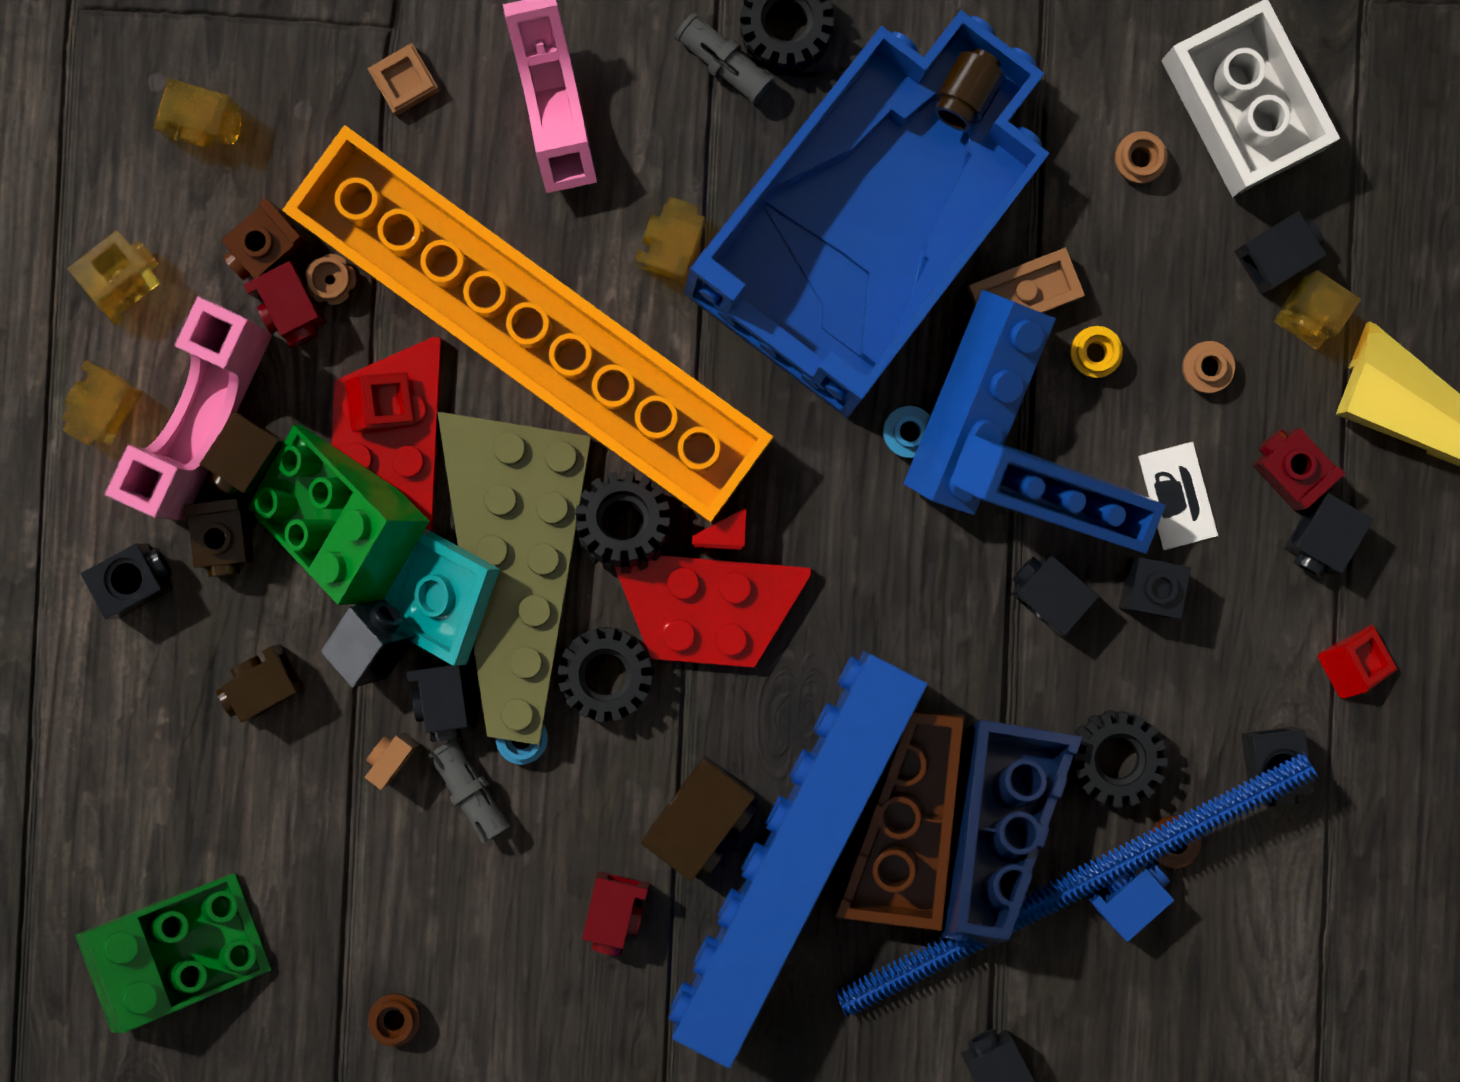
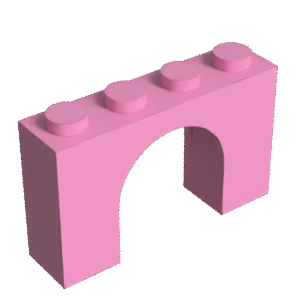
[105,297,273,521]

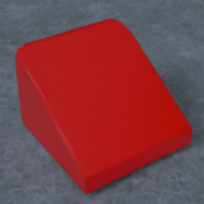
[345,372,414,432]
[692,508,746,550]
[1317,624,1398,699]

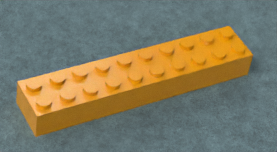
[282,125,773,523]

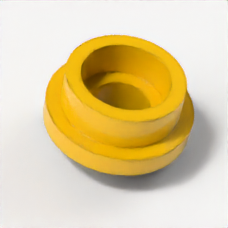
[1070,326,1123,378]

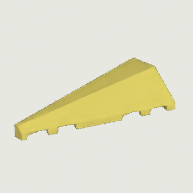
[1336,321,1460,467]

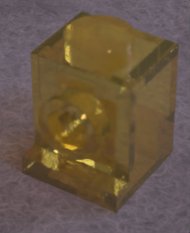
[153,78,242,149]
[635,197,705,283]
[67,230,160,326]
[1274,270,1362,350]
[61,360,144,446]

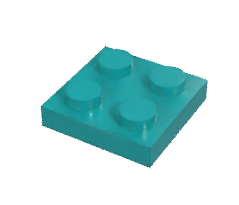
[384,529,500,666]

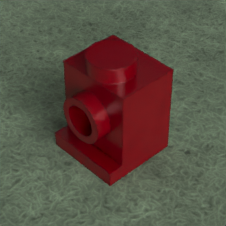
[243,261,327,348]
[1252,428,1346,511]
[582,871,649,956]

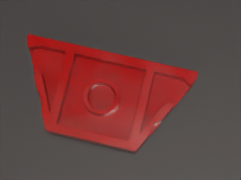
[331,337,443,533]
[614,555,811,668]

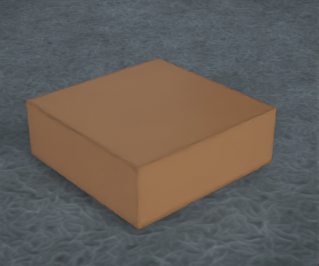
[367,43,440,116]

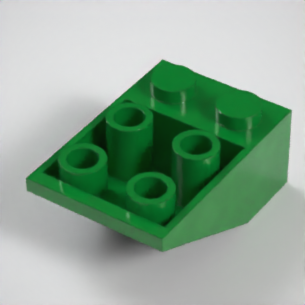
[247,425,430,605]
[75,873,271,1034]

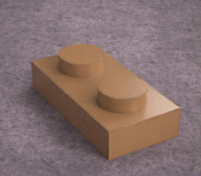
[967,247,1085,313]

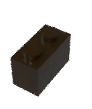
[641,755,756,882]

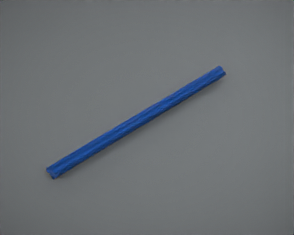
[836,752,1319,1018]

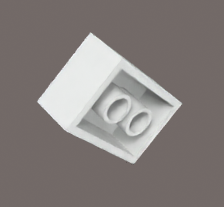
[1161,0,1340,198]

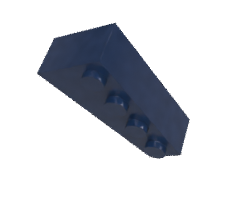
[942,720,1083,946]

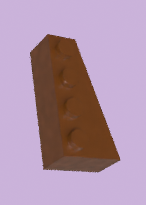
[836,709,965,931]

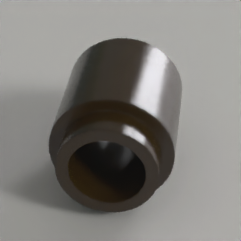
[934,49,1005,132]

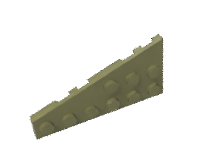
[437,412,592,745]

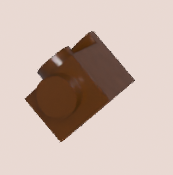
[221,197,309,281]

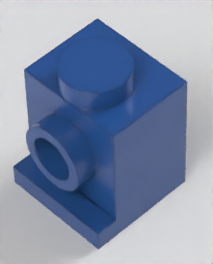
[1085,860,1174,942]

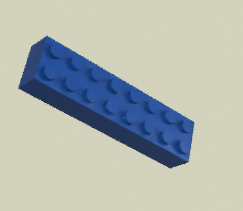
[668,651,928,1069]

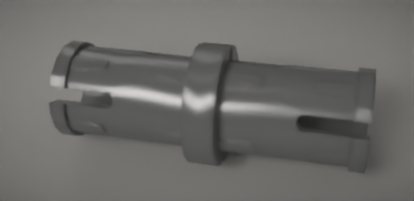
[674,13,775,104]
[427,739,511,844]

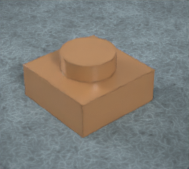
[364,732,420,790]

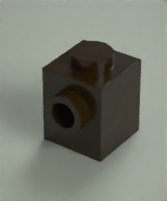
[200,411,284,497]

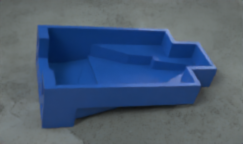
[683,10,1050,418]

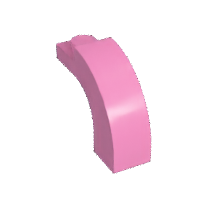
[503,0,597,193]

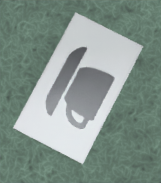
[1138,442,1218,550]

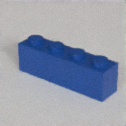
[903,289,1056,515]
[950,433,1166,554]

